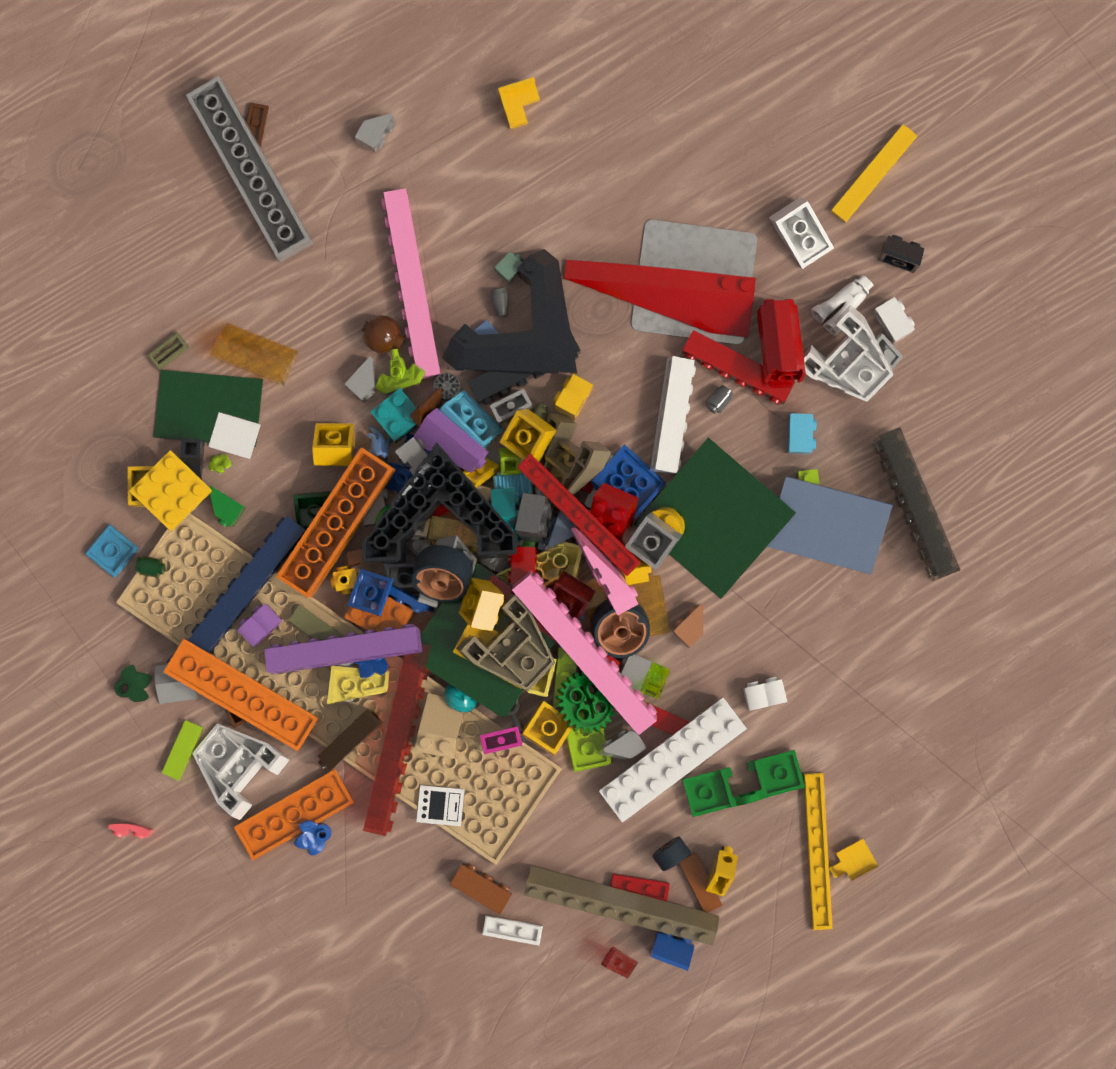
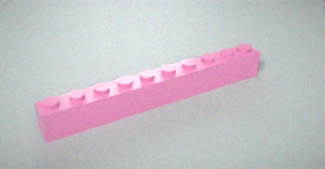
[381,188,441,380]
[512,571,657,735]

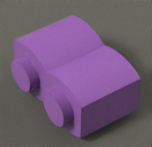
[238,604,283,648]

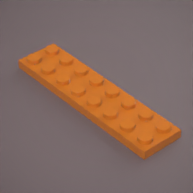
[163,638,318,751]

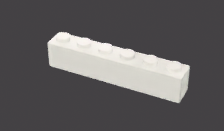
[650,356,696,474]

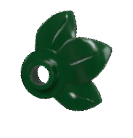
[114,665,152,702]

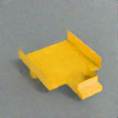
[829,838,878,881]

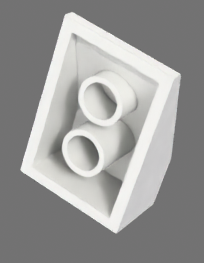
[769,197,834,269]

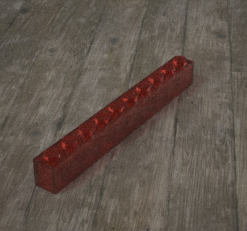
[363,643,431,836]

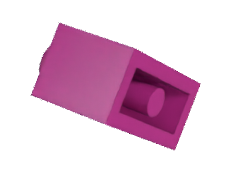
[480,726,523,754]

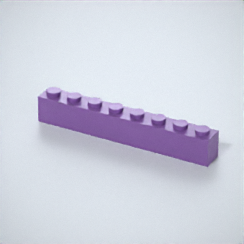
[264,624,422,675]

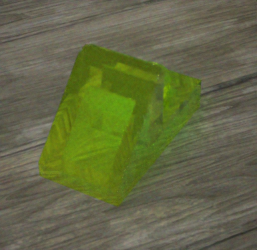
[641,662,670,700]

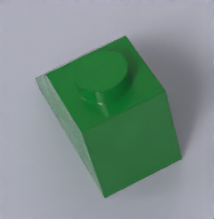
[210,486,246,527]

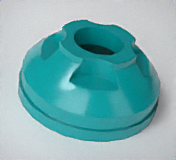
[443,684,477,712]

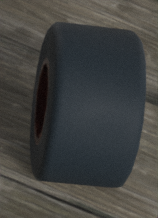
[652,836,690,871]

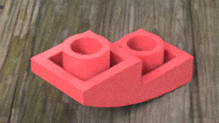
[108,823,153,839]

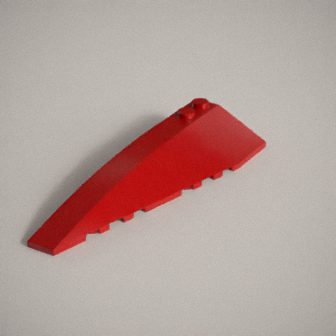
[564,260,756,338]

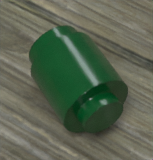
[135,556,165,578]

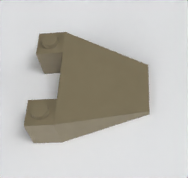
[533,413,611,509]
[456,593,555,691]

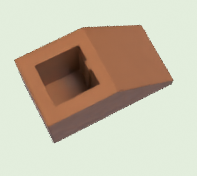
[673,604,703,648]

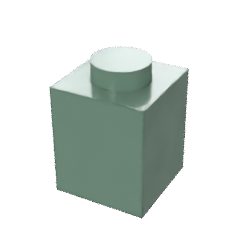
[495,252,524,284]

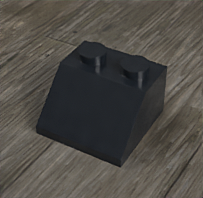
[878,235,925,273]

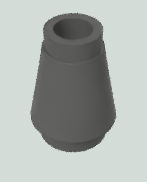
[490,288,508,316]

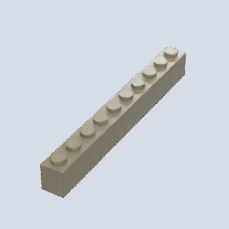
[524,866,719,946]

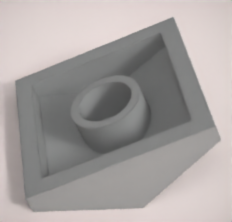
[154,664,198,704]

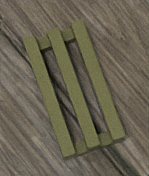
[147,332,190,371]

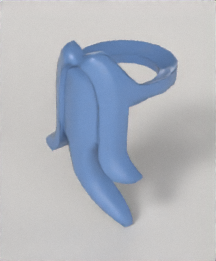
[367,426,393,463]

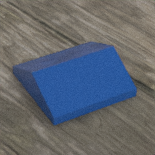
[347,569,394,616]

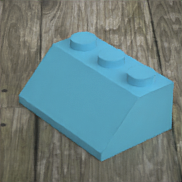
[440,390,504,449]

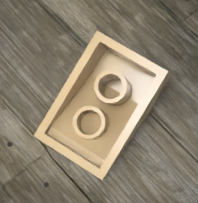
[414,693,464,759]

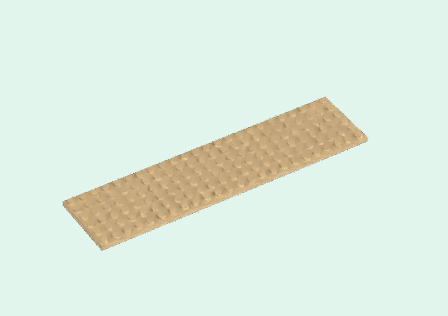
[116,513,562,865]

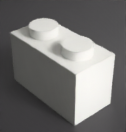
[873,297,915,344]

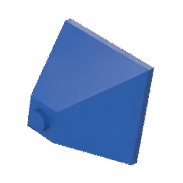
[591,444,666,520]

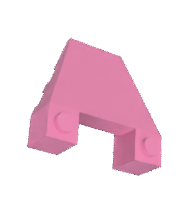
[571,527,638,615]

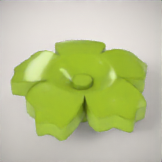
[208,454,232,474]

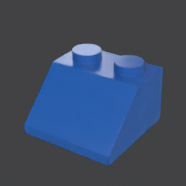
[649,931,695,971]

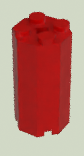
[757,299,806,387]

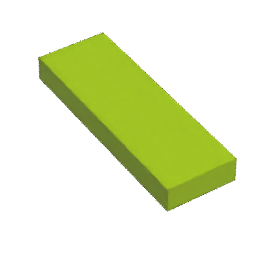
[162,720,204,781]

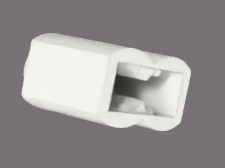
[743,677,787,711]

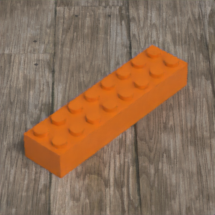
[276,447,396,599]

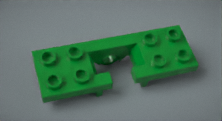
[682,750,805,817]

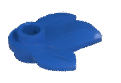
[385,462,413,494]
[353,658,388,678]
[294,820,331,856]

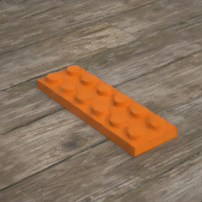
[234,769,355,861]

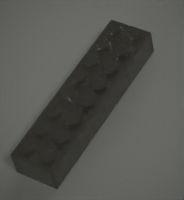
[872,427,960,581]

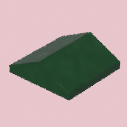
[293,491,332,530]

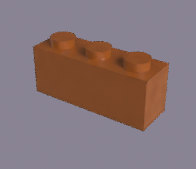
[450,862,512,915]

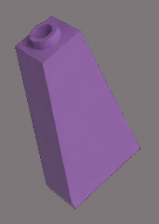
[413,408,489,473]

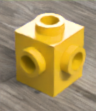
[330,566,358,595]

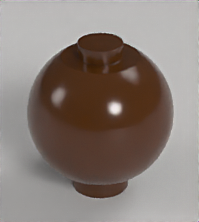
[361,315,405,353]

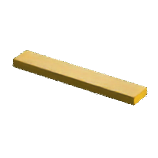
[831,124,918,223]

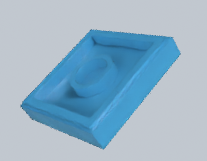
[85,524,140,578]

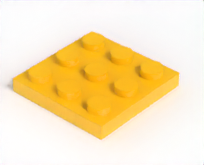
[129,450,212,532]

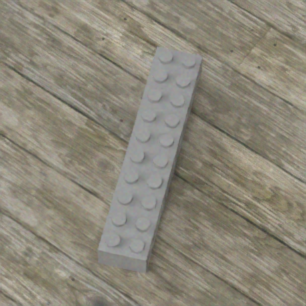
[186,76,314,262]

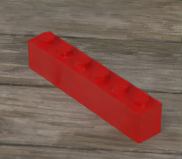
[682,330,795,405]

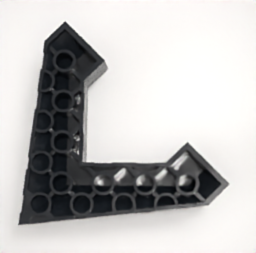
[442,249,578,374]
[362,442,517,564]

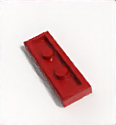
[610,873,670,902]

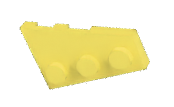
[327,666,390,704]

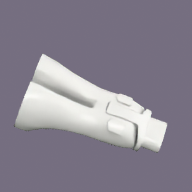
[811,275,873,336]

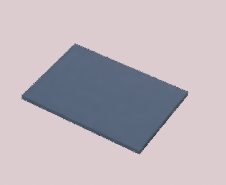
[767,476,893,574]

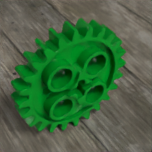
[555,671,615,734]

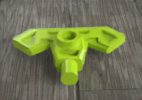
[376,349,425,394]

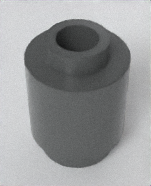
[706,385,733,414]

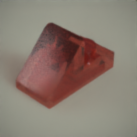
[601,947,638,979]

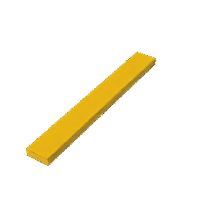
[803,773,833,930]

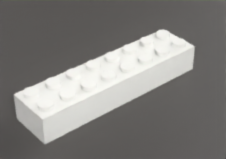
[599,697,747,823]

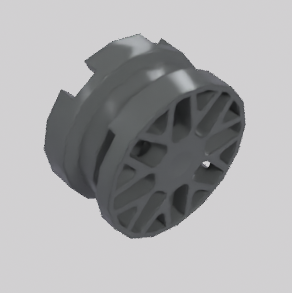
[433,372,461,401]

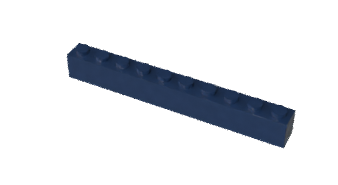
[167,516,306,663]

